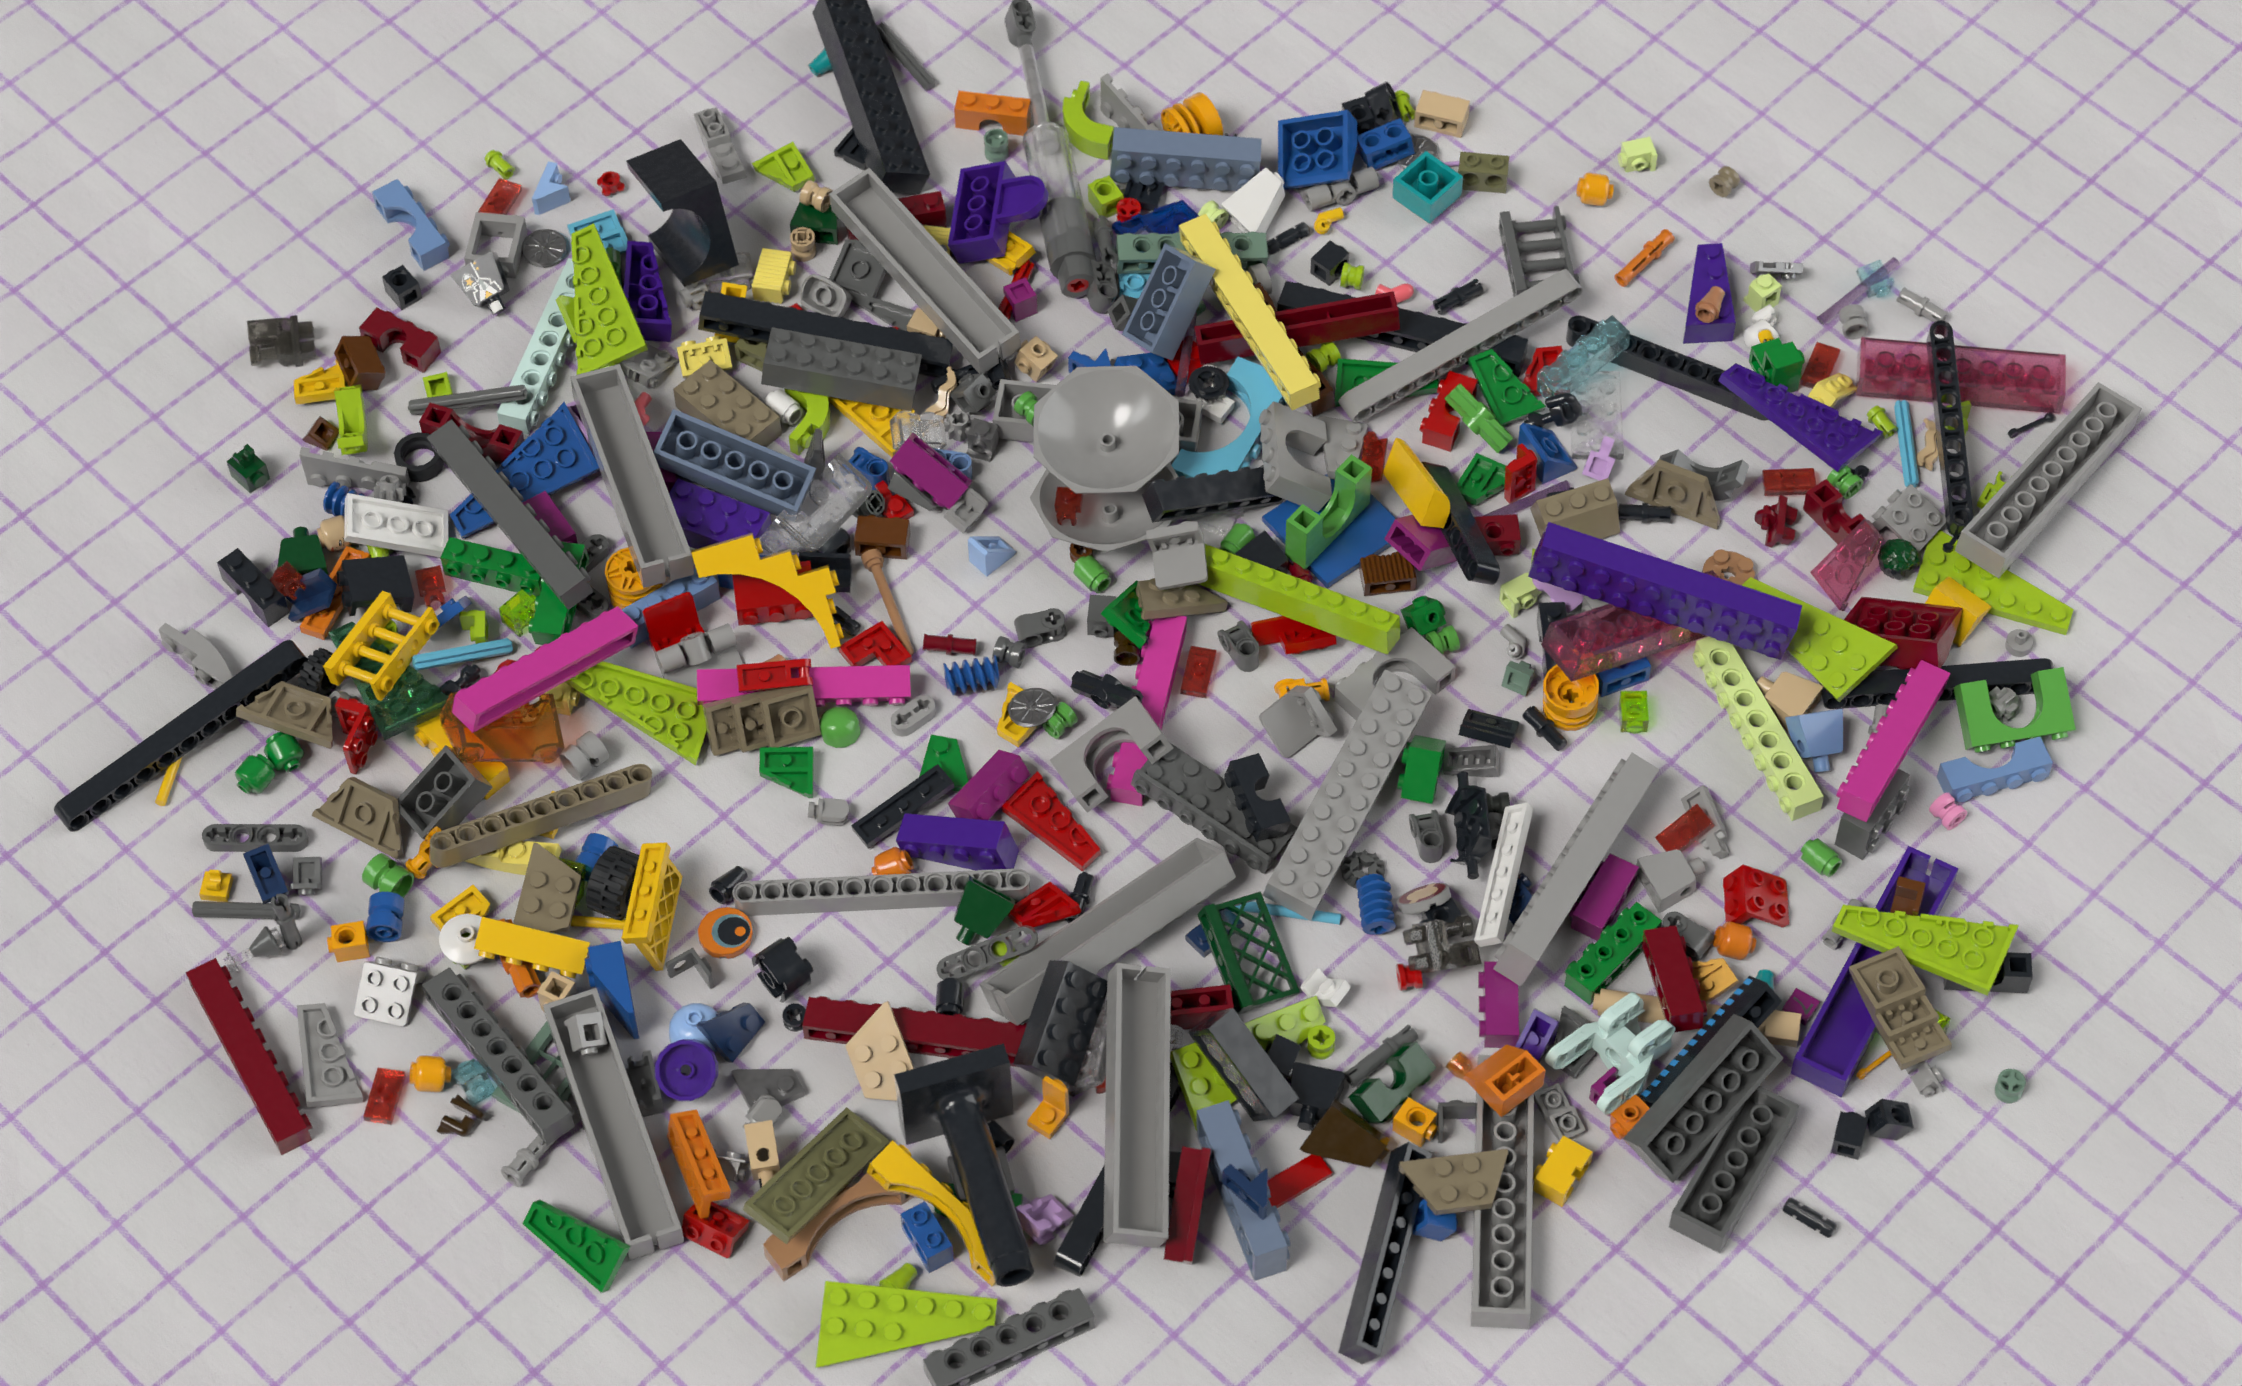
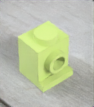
[1618,137,1657,173]
[1743,273,1782,312]
[1499,572,1542,618]

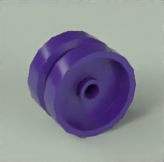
[655,1039,719,1101]

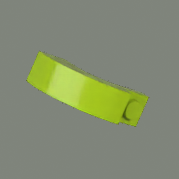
[1063,80,1114,160]
[334,385,368,455]
[784,388,830,456]

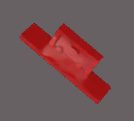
[1251,616,1337,655]

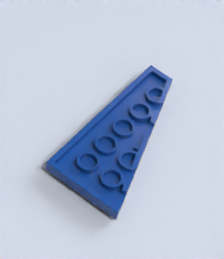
[450,402,600,539]

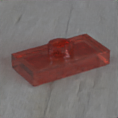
[478,178,522,215]
[1800,342,1841,389]
[1762,468,1816,496]
[1180,646,1216,698]
[1655,804,1715,852]
[363,1068,406,1125]

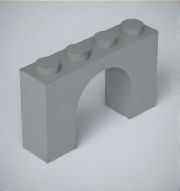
[1259,401,1332,512]
[1334,627,1456,721]
[1050,696,1174,813]

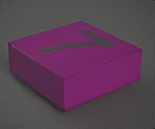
[1782,988,1820,1026]

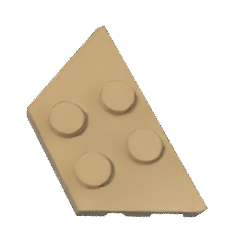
[845,1001,914,1101]

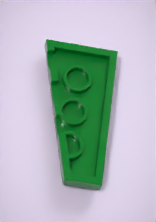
[1334,358,1438,407]
[522,1200,631,1293]

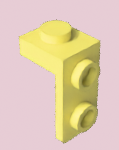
[1808,373,1858,408]

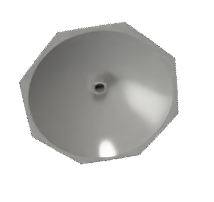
[1033,366,1179,494]
[1030,463,1178,552]

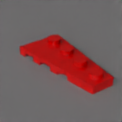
[1002,771,1100,872]

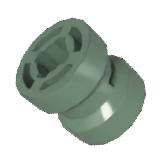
[984,129,1009,163]

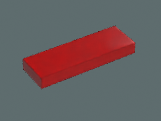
[1267,1154,1333,1208]

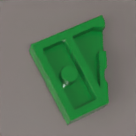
[1457,453,1506,505]
[919,734,968,792]
[759,747,814,798]

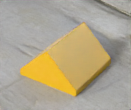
[1925,576,1992,647]

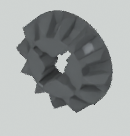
[1341,850,1385,889]

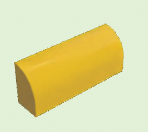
[1383,438,1450,528]

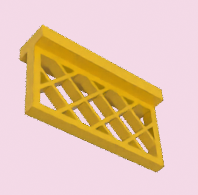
[621,842,683,971]

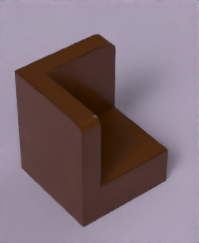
[1890,876,1926,916]

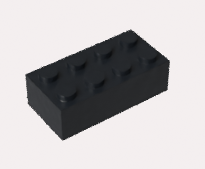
[1013,960,1107,1086]

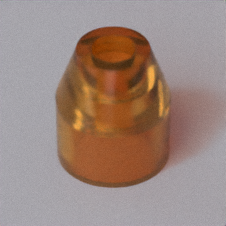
[1446,1051,1474,1081]

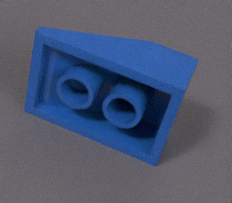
[584,941,639,1039]

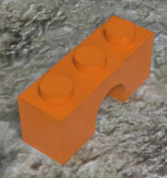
[954,90,1031,136]

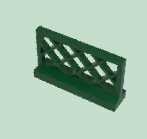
[1197,891,1300,1015]

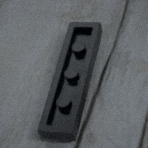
[851,764,955,849]

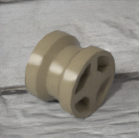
[1709,166,1740,197]

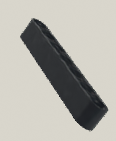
[1422,462,1500,585]

